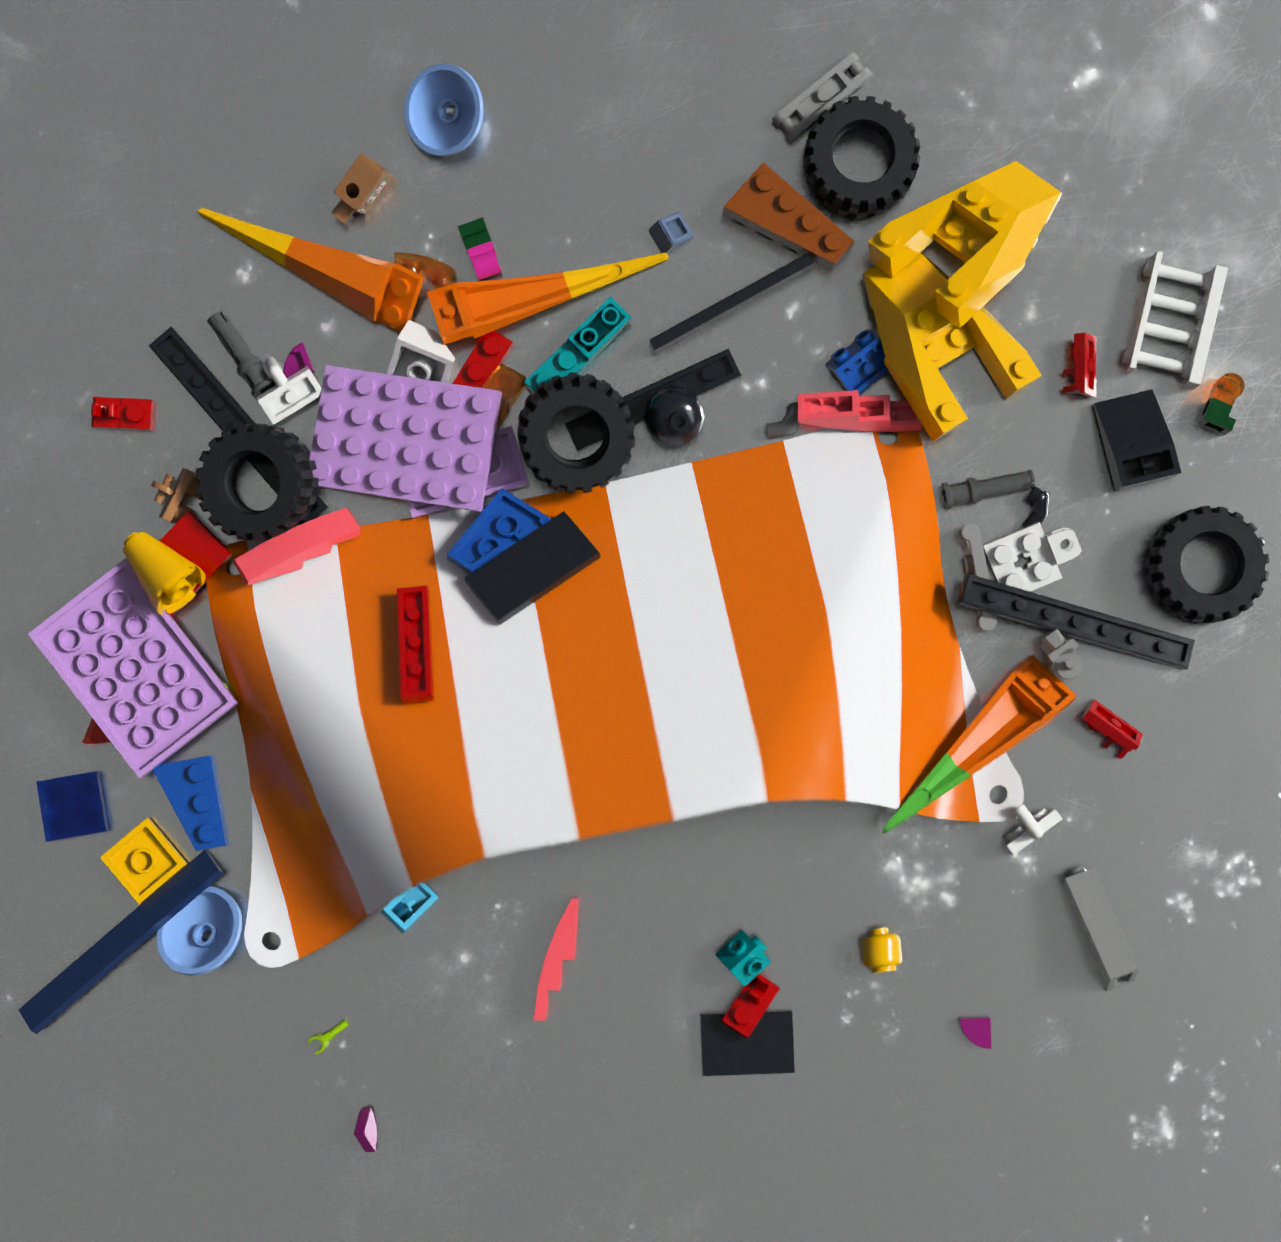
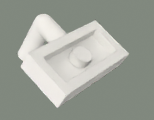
[256,357,322,425]
[1003,804,1063,855]

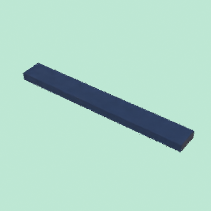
[18,850,224,1034]

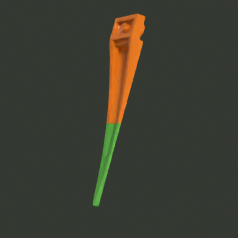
[883,655,1077,833]

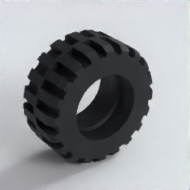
[803,96,921,218]
[517,372,635,494]
[195,424,318,541]
[1145,506,1270,624]

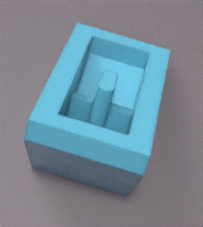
[381,882,439,934]

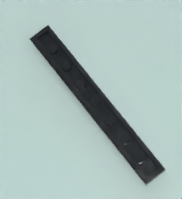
[149,326,329,524]
[957,573,1195,670]

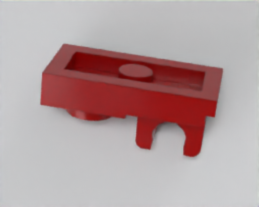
[1063,333,1096,397]
[91,397,154,431]
[1082,699,1143,759]
[721,974,780,1040]

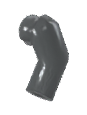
[766,402,801,438]

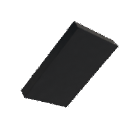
[700,1010,795,1076]

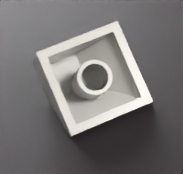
[387,320,455,383]

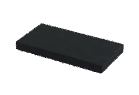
[464,511,600,625]

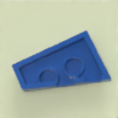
[447,488,551,574]
[153,755,228,851]

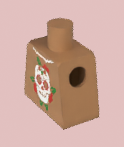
[331,153,396,223]

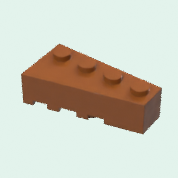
[722,162,854,271]

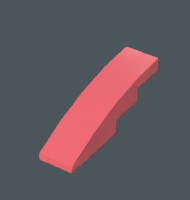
[798,390,922,432]
[234,508,361,585]
[534,897,579,1021]

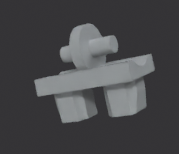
[1039,629,1082,679]

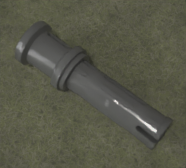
[207,311,276,398]
[941,470,1035,509]

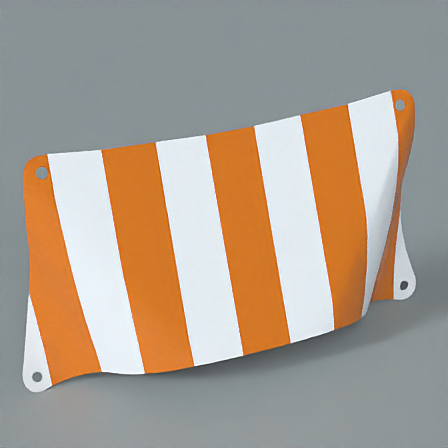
[207,428,1024,968]

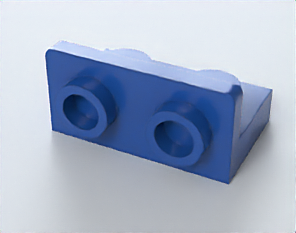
[826,328,889,394]

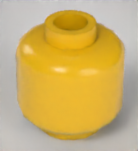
[861,928,902,973]

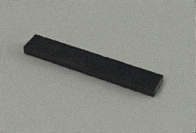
[649,254,813,355]
[565,348,741,452]

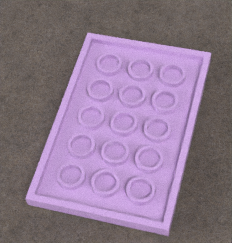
[309,365,502,512]
[28,559,238,779]

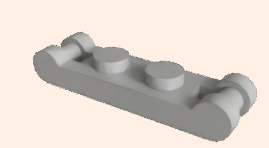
[772,52,874,143]
[958,523,997,632]

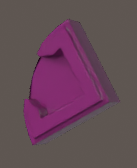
[283,342,314,378]
[959,1017,992,1049]
[354,1108,377,1152]

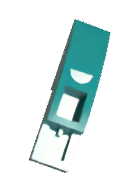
[524,296,632,394]

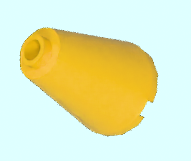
[123,532,206,615]

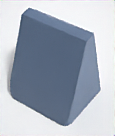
[649,211,695,253]

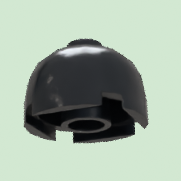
[644,386,705,447]

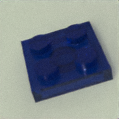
[36,771,109,842]

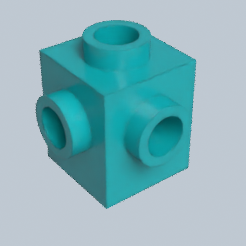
[716,930,771,987]

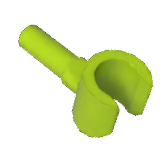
[307,1019,349,1054]

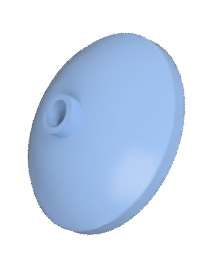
[404,64,483,156]
[157,886,242,976]

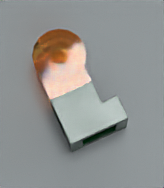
[1198,373,1245,435]

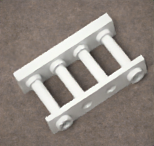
[1122,251,1228,389]

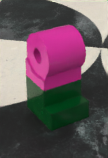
[457,217,502,281]

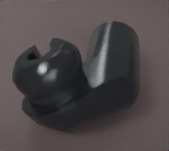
[1022,487,1049,527]

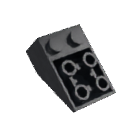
[1093,389,1181,491]

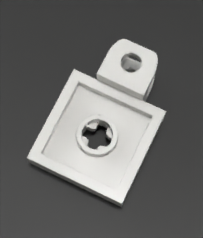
[983,521,1082,592]

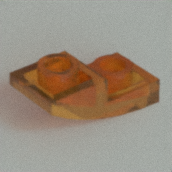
[394,252,457,286]
[482,363,526,425]

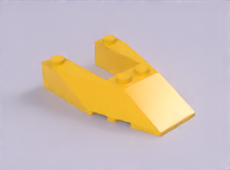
[868,161,1061,328]
[862,252,1042,442]

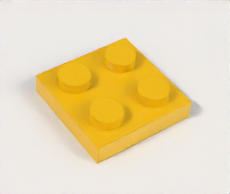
[100,818,188,904]

